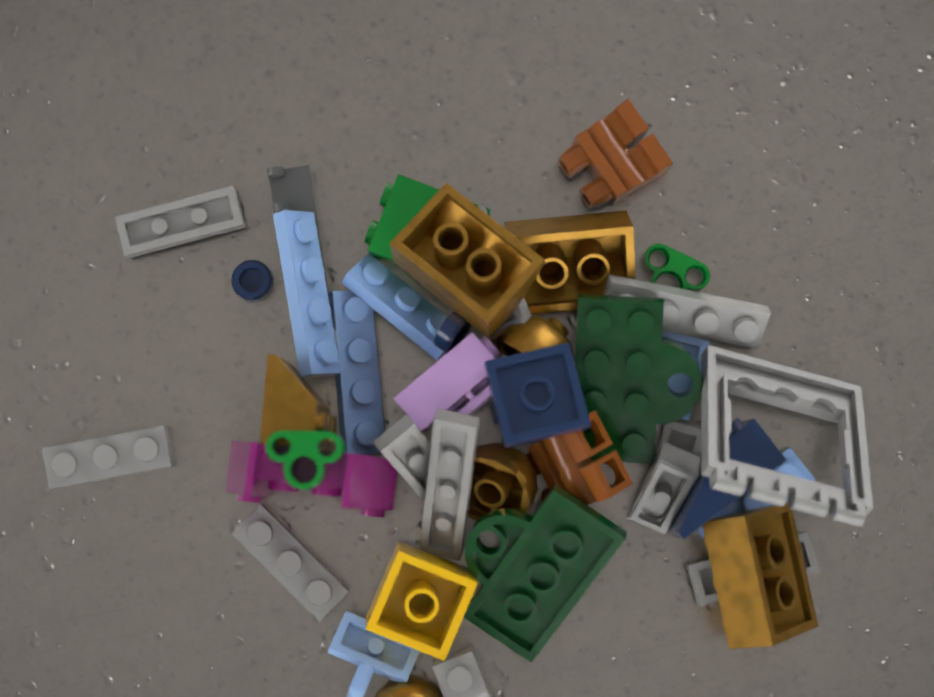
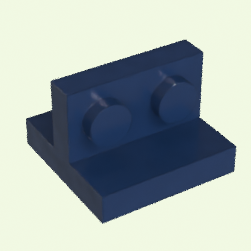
[484,342,591,448]

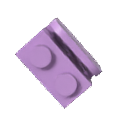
[393,332,501,434]

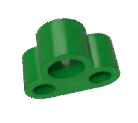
[641,243,711,292]
[265,430,346,490]

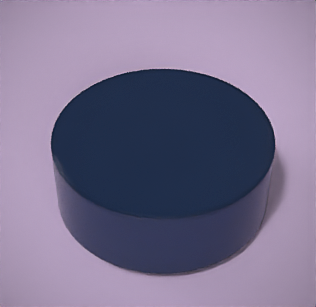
[231,260,274,302]
[434,311,471,353]

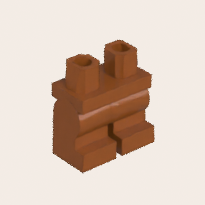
[558,98,673,210]
[526,410,633,505]

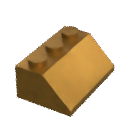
[390,182,545,339]
[504,210,636,314]
[260,354,336,450]
[702,502,818,649]

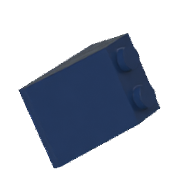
[668,418,786,539]

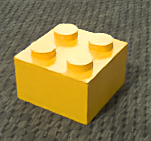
[365,541,478,661]

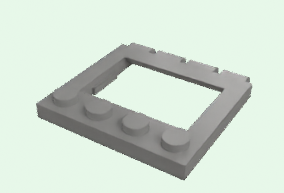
[701,345,873,527]

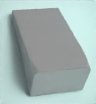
[627,443,701,534]

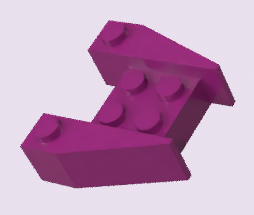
[225,441,399,517]

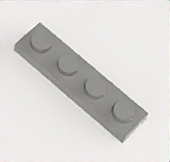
[603,275,771,349]
[420,409,480,561]

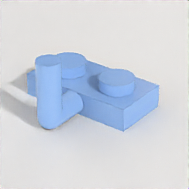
[328,611,419,697]

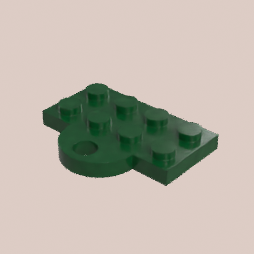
[575,294,702,464]
[463,484,627,663]

